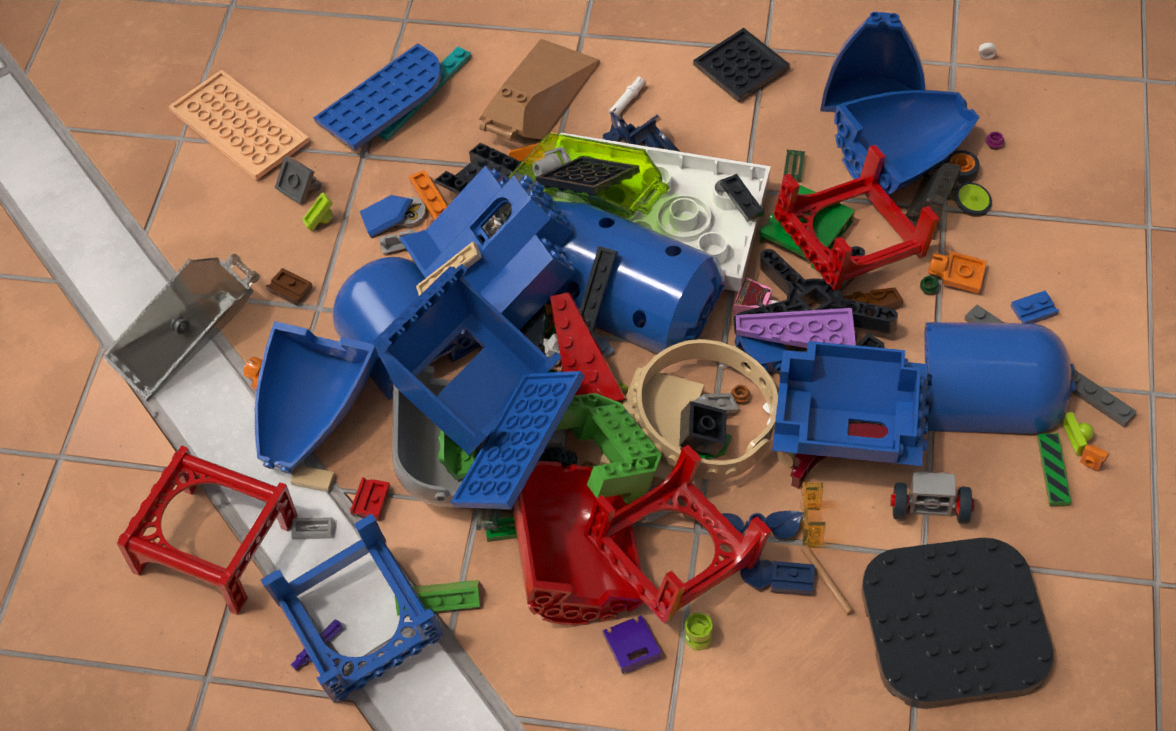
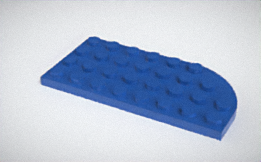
[313,43,442,150]

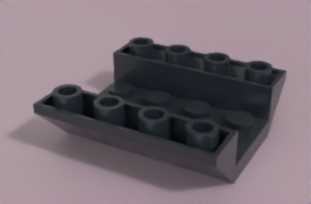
[434,142,534,214]

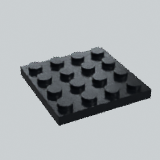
[693,28,790,102]
[536,156,640,196]

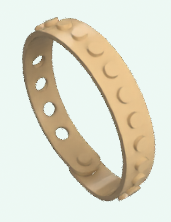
[631,339,778,480]

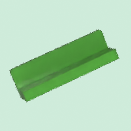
[395,580,480,616]

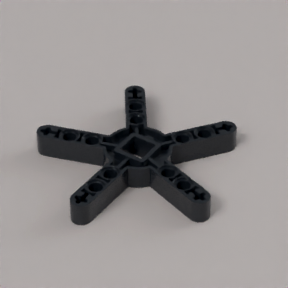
[734,246,898,335]

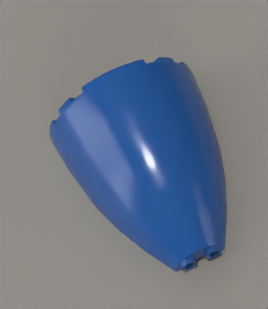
[820,11,926,113]
[834,90,980,195]
[254,321,379,474]

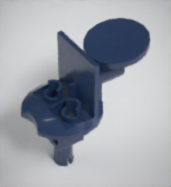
[602,112,681,152]

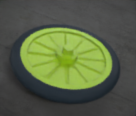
[955,182,992,215]

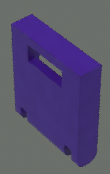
[602,615,661,674]

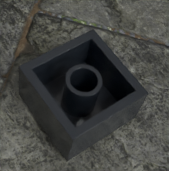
[679,401,727,455]

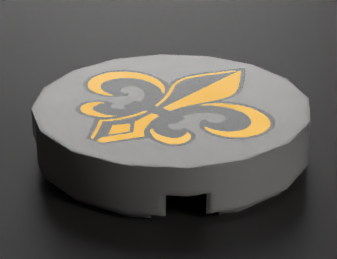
[397,197,426,228]

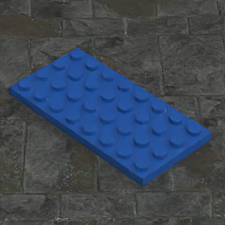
[450,371,585,509]

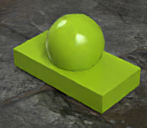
[302,192,333,231]
[1062,412,1094,457]

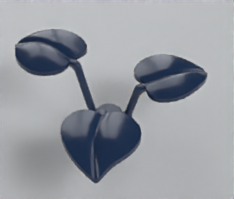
[717,511,802,589]

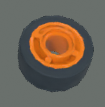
[944,150,979,184]

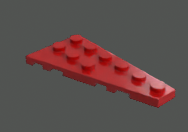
[550,292,627,401]

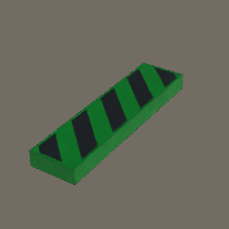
[1037,433,1071,506]

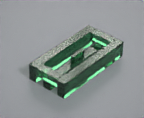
[783,150,805,183]

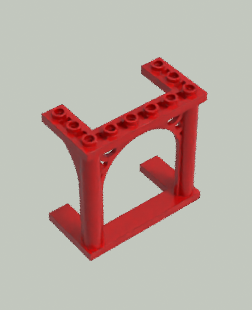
[773,145,940,291]
[117,445,298,615]
[584,445,771,625]

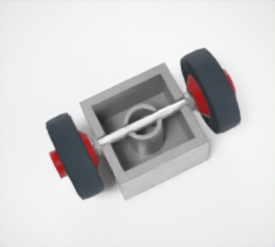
[890,471,974,524]

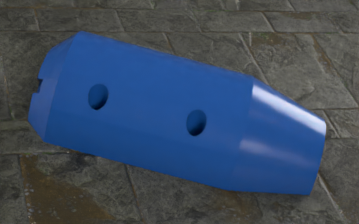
[504,201,727,354]

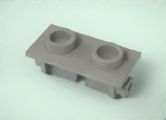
[379,229,415,254]

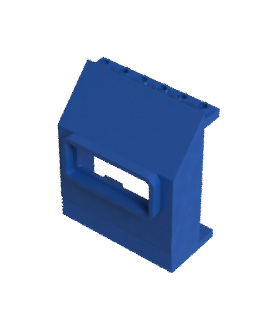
[372,264,561,455]

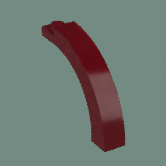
[790,424,888,489]

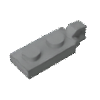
[693,393,739,414]

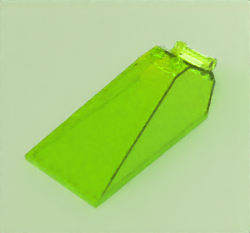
[509,132,670,219]

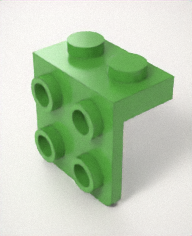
[438,429,478,480]

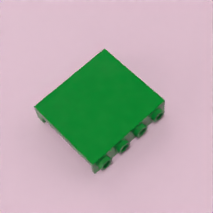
[759,185,855,270]

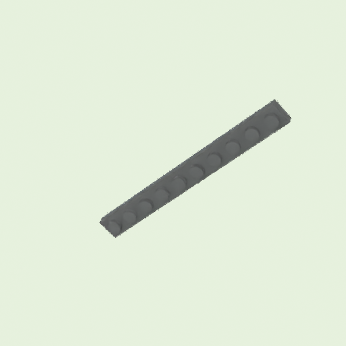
[964,305,1137,427]

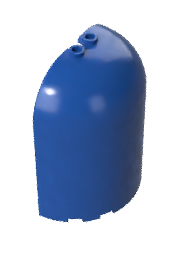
[333,257,481,400]
[924,322,1075,433]

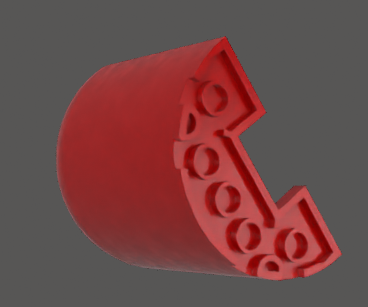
[513,461,644,625]

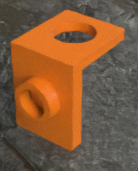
[1080,444,1109,471]

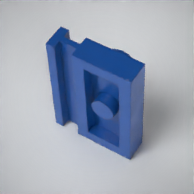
[1011,290,1059,324]

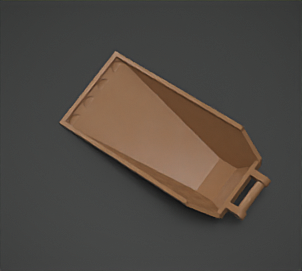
[479,39,600,142]

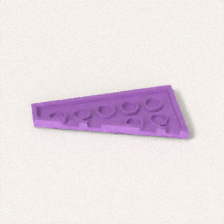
[736,308,856,348]

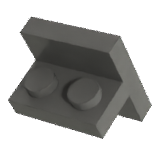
[275,156,322,204]

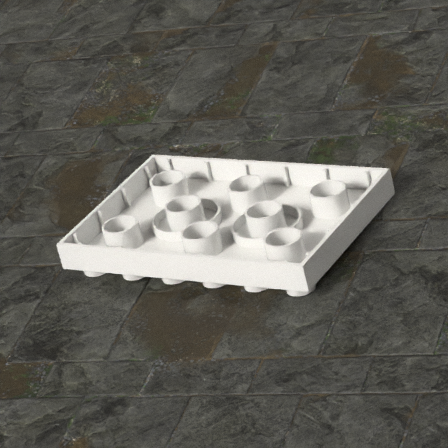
[542,133,770,292]

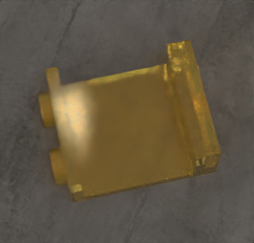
[800,482,826,547]

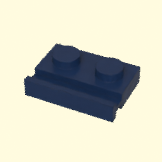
[771,561,815,595]

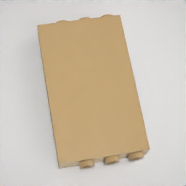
[600,367,704,487]

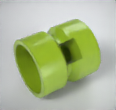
[685,612,713,651]

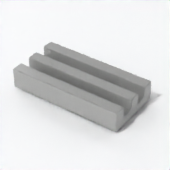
[291,517,334,539]

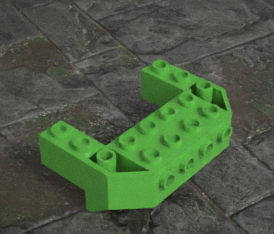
[555,393,662,504]

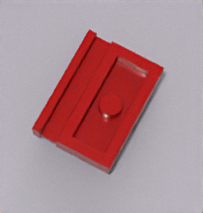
[350,477,391,520]

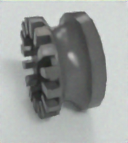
[170,315,189,334]

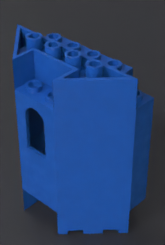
[772,341,930,466]

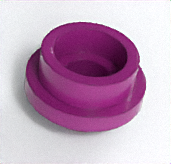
[986,131,1004,148]

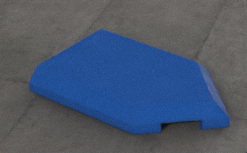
[360,194,413,238]

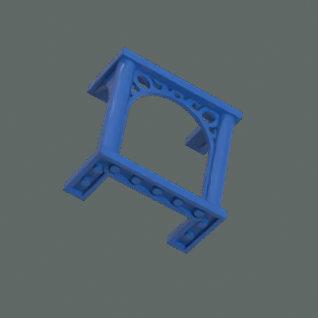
[261,514,444,703]

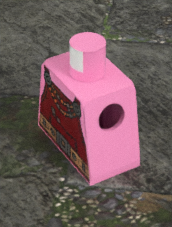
[733,278,779,316]

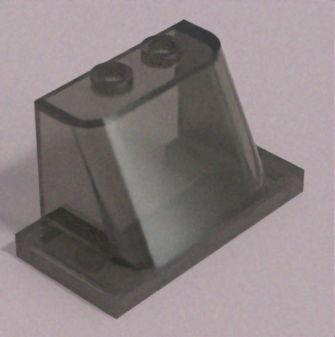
[905,163,961,240]

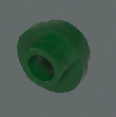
[920,276,939,294]

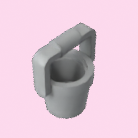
[533,147,571,176]

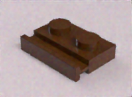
[266,268,312,305]

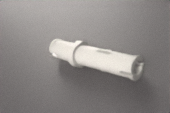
[608,76,646,115]

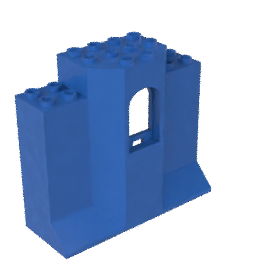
[400,166,575,343]

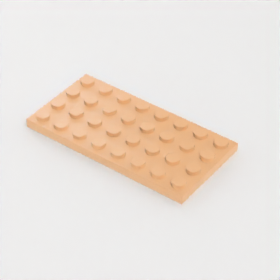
[169,70,309,181]

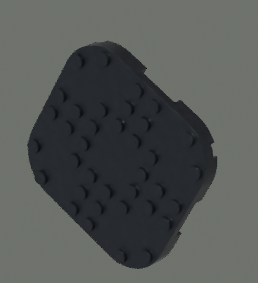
[861,538,1053,709]

